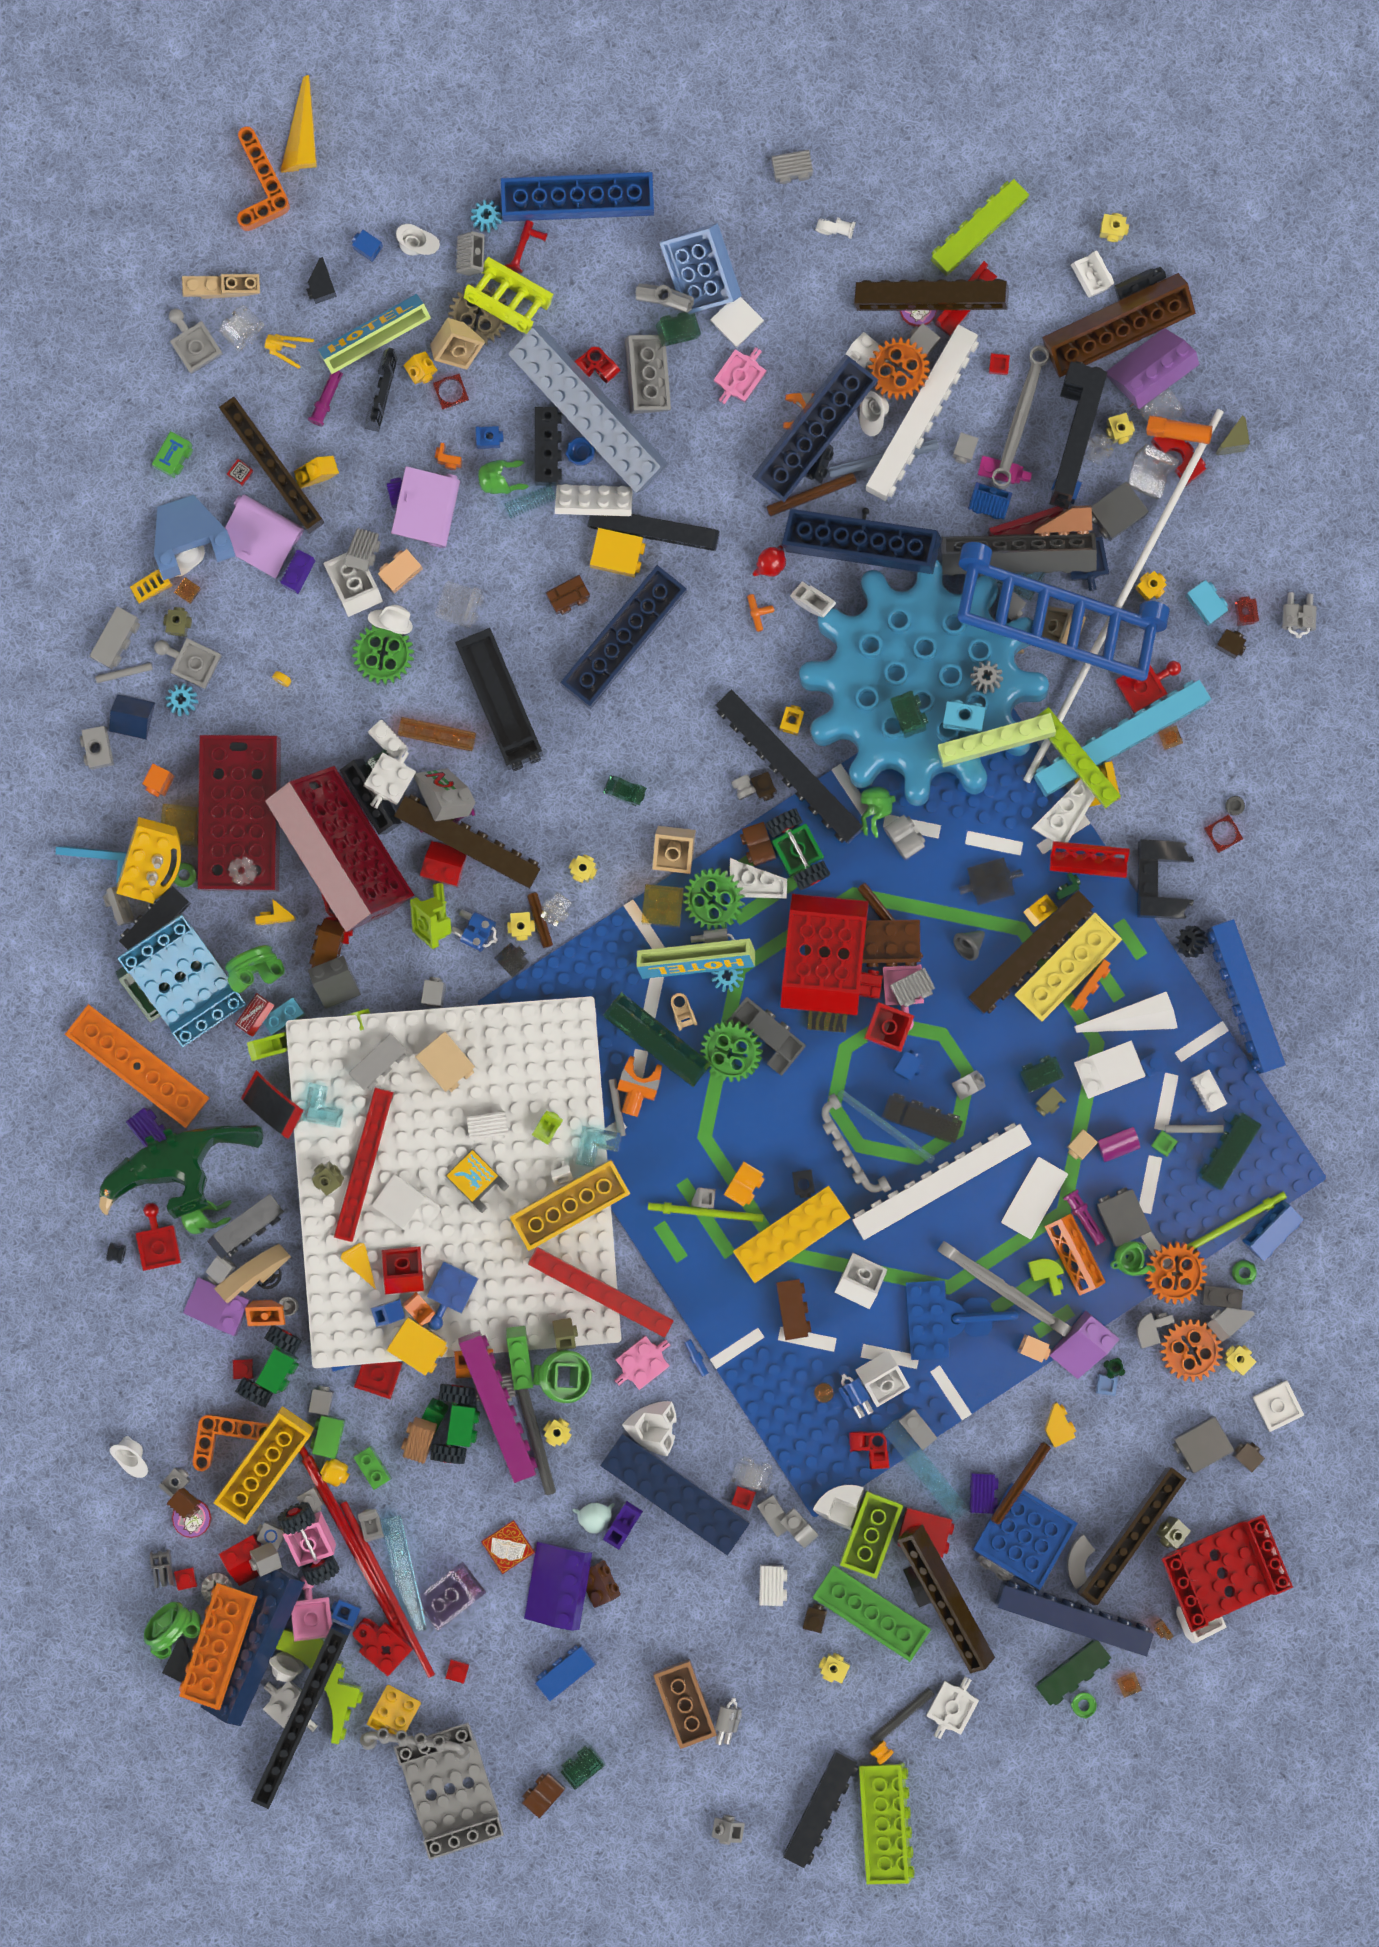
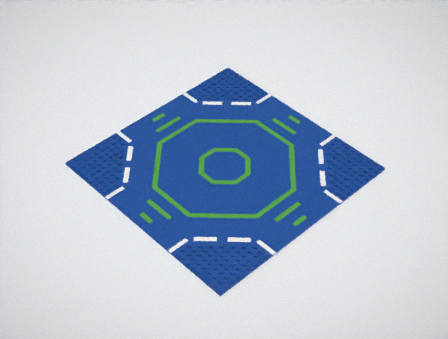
[478,708,1326,1517]

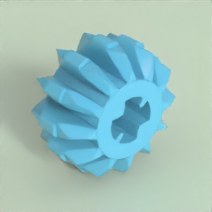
[470,200,502,233]
[165,684,198,716]
[711,969,743,992]

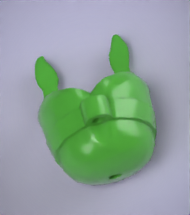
[478,460,529,494]
[860,787,896,838]
[181,1200,232,1234]
[1110,1241,1156,1276]

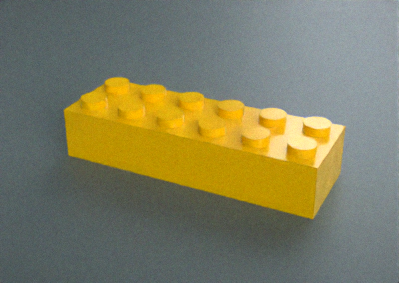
[509,1159,630,1251]
[733,1186,851,1283]
[214,1406,314,1525]

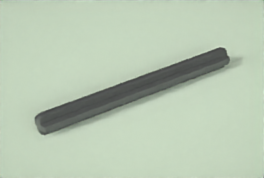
[517,1388,556,1495]

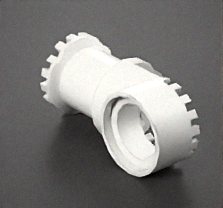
[815,217,856,239]

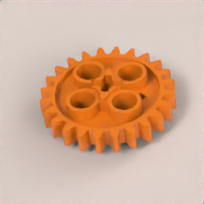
[868,337,930,400]
[1144,1241,1207,1305]
[1159,1319,1223,1382]

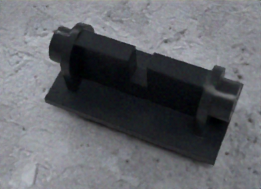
[806,444,834,484]

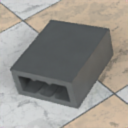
[1091,481,1149,541]
[308,955,361,1009]
[1095,1187,1151,1247]
[1172,1416,1234,1473]

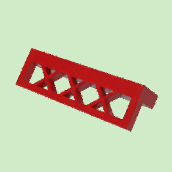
[935,261,997,336]
[1050,841,1130,878]

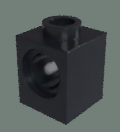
[792,1170,815,1198]

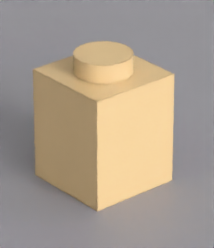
[1067,1129,1098,1160]

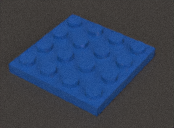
[972,1482,1078,1591]

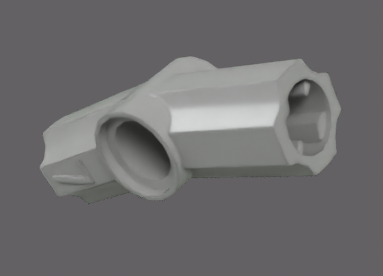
[636,283,694,313]

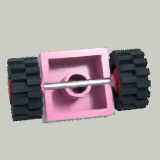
[277,1502,340,1586]

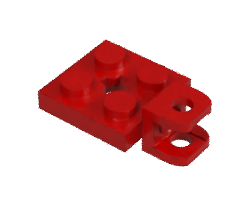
[353,1617,413,1677]

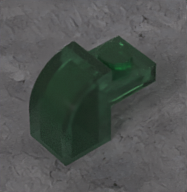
[603,775,647,806]

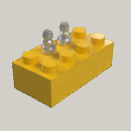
[116,817,181,904]

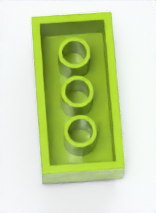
[839,1490,903,1579]

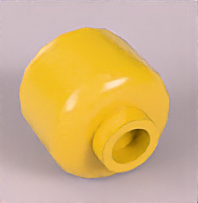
[320,1458,350,1487]

